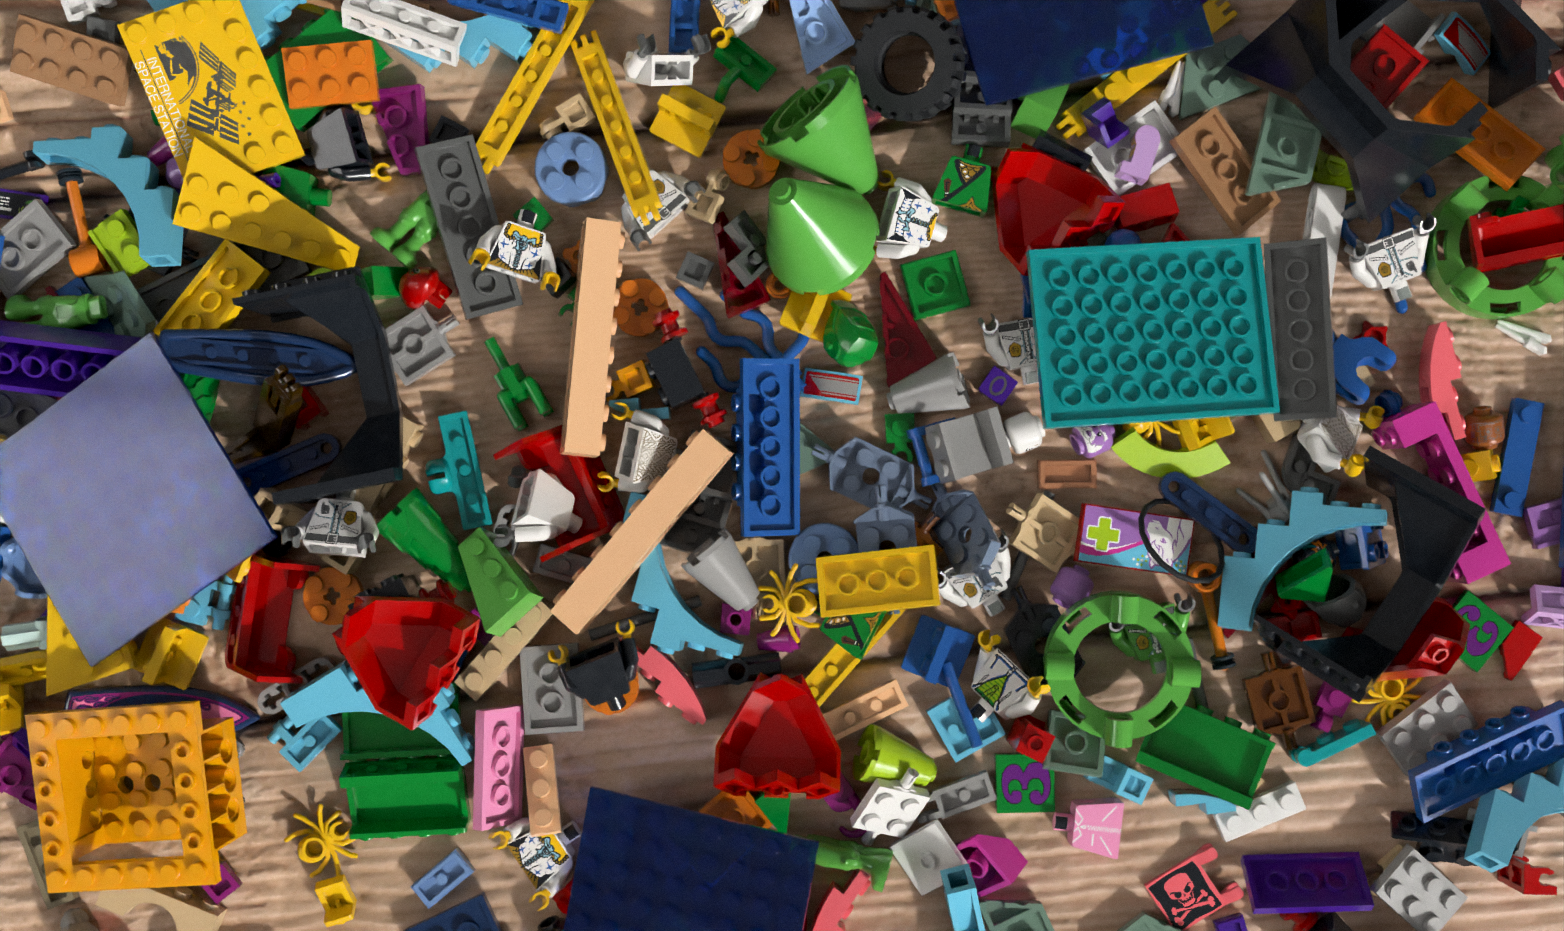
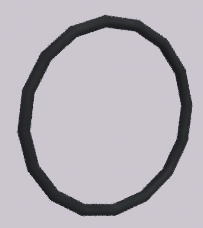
[1138,499,1225,584]

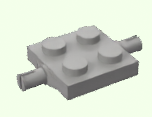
[385,305,460,386]

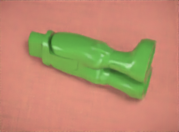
[369,190,438,270]
[5,293,108,329]
[790,834,893,892]

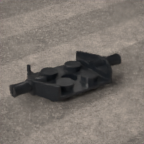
[1003,585,1086,705]

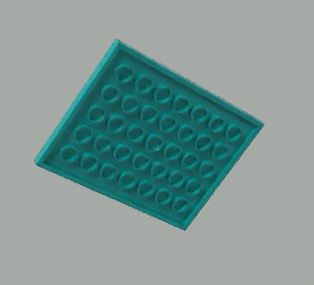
[1026,237,1280,429]

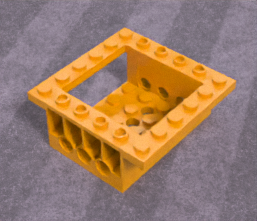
[25,700,247,893]

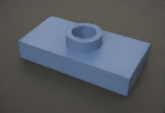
[410,847,476,909]

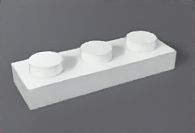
[1212,780,1306,842]

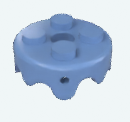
[534,132,609,207]
[788,523,859,595]
[0,526,49,599]

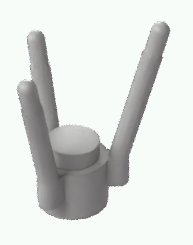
[1236,450,1291,522]

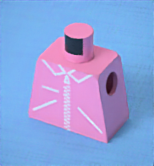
[1052,797,1124,859]

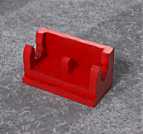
[1115,183,1180,233]
[1497,855,1557,895]

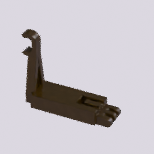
[190,364,303,484]

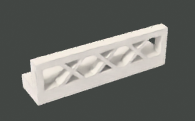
[341,0,467,67]

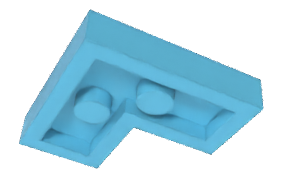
[926,696,1006,763]

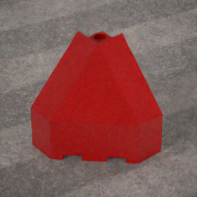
[991,142,1126,276]
[332,596,481,731]
[1341,597,1470,682]
[713,672,841,799]

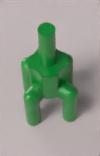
[484,337,554,432]

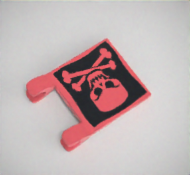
[1144,843,1244,931]

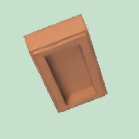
[1037,459,1097,489]

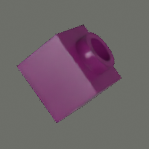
[720,602,752,635]

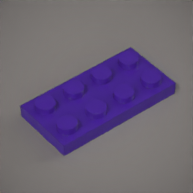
[1240,852,1374,914]

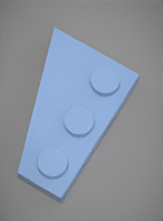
[789,0,855,74]

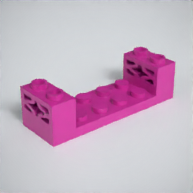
[1372,401,1511,584]

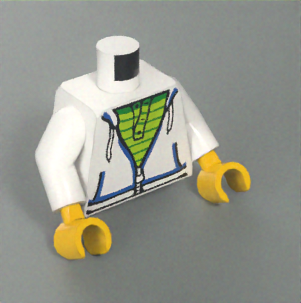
[970,629,1051,723]

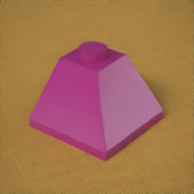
[955,834,1028,898]

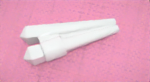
[1158,61,1185,118]
[1495,319,1552,356]

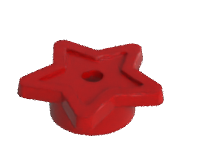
[1352,321,1389,348]
[1271,588,1307,621]

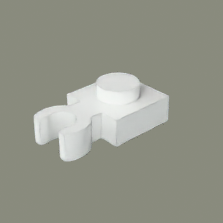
[60,0,118,25]

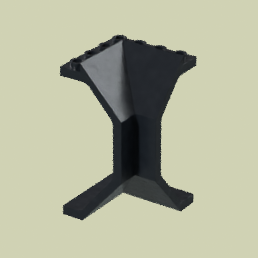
[1215,0,1488,223]
[1336,0,1561,109]
[232,266,403,505]
[1254,446,1486,703]

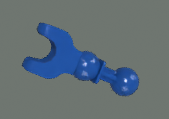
[1332,329,1397,405]

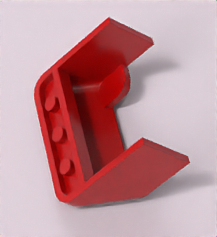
[1467,203,1564,272]
[493,425,625,562]
[225,554,320,684]

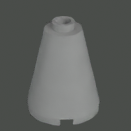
[886,352,970,414]
[681,528,760,612]

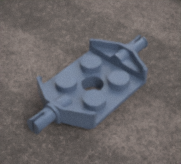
[811,436,932,510]
[929,482,1001,590]
[853,484,917,615]

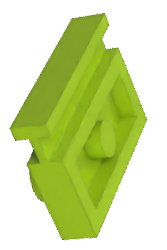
[87,208,149,278]

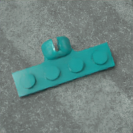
[425,411,493,530]

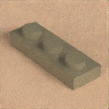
[16,819,80,910]

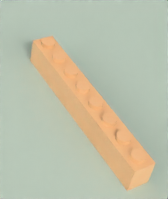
[560,217,625,458]
[550,429,734,635]

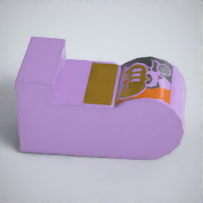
[1114,125,1160,186]

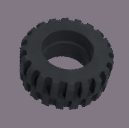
[850,5,968,122]

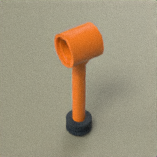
[56,167,111,278]
[1187,561,1236,670]

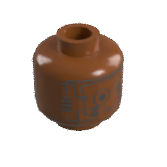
[1464,406,1505,450]

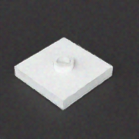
[889,819,971,896]

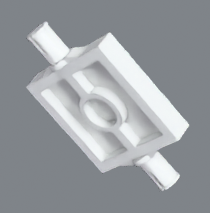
[850,768,930,846]

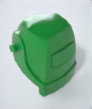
[823,300,878,367]

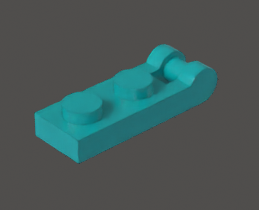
[1288,719,1376,767]

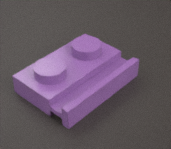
[1523,497,1562,549]

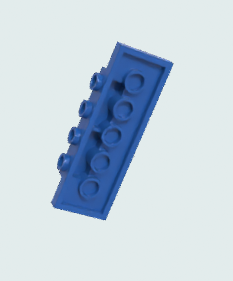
[731,358,800,537]
[1408,700,1564,823]

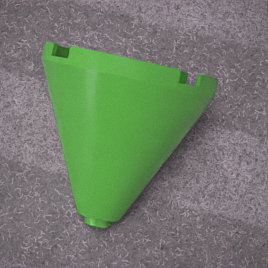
[757,65,879,195]
[766,178,880,295]

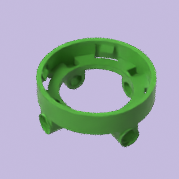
[1425,176,1564,320]
[1043,591,1201,748]

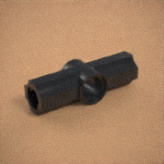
[692,652,782,689]

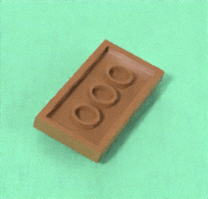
[10,14,133,107]
[1169,106,1281,236]

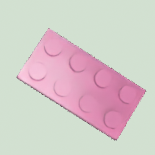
[473,704,524,831]

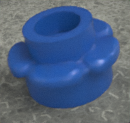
[1375,389,1403,417]

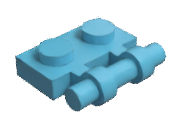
[174,563,236,630]
[267,715,343,772]

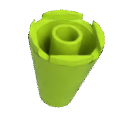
[852,724,937,786]

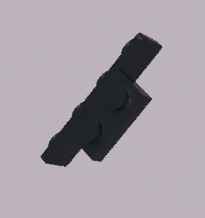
[1390,811,1517,866]

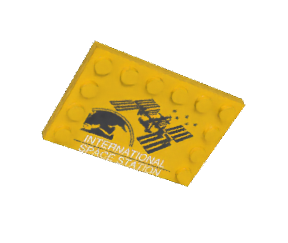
[117,0,306,179]

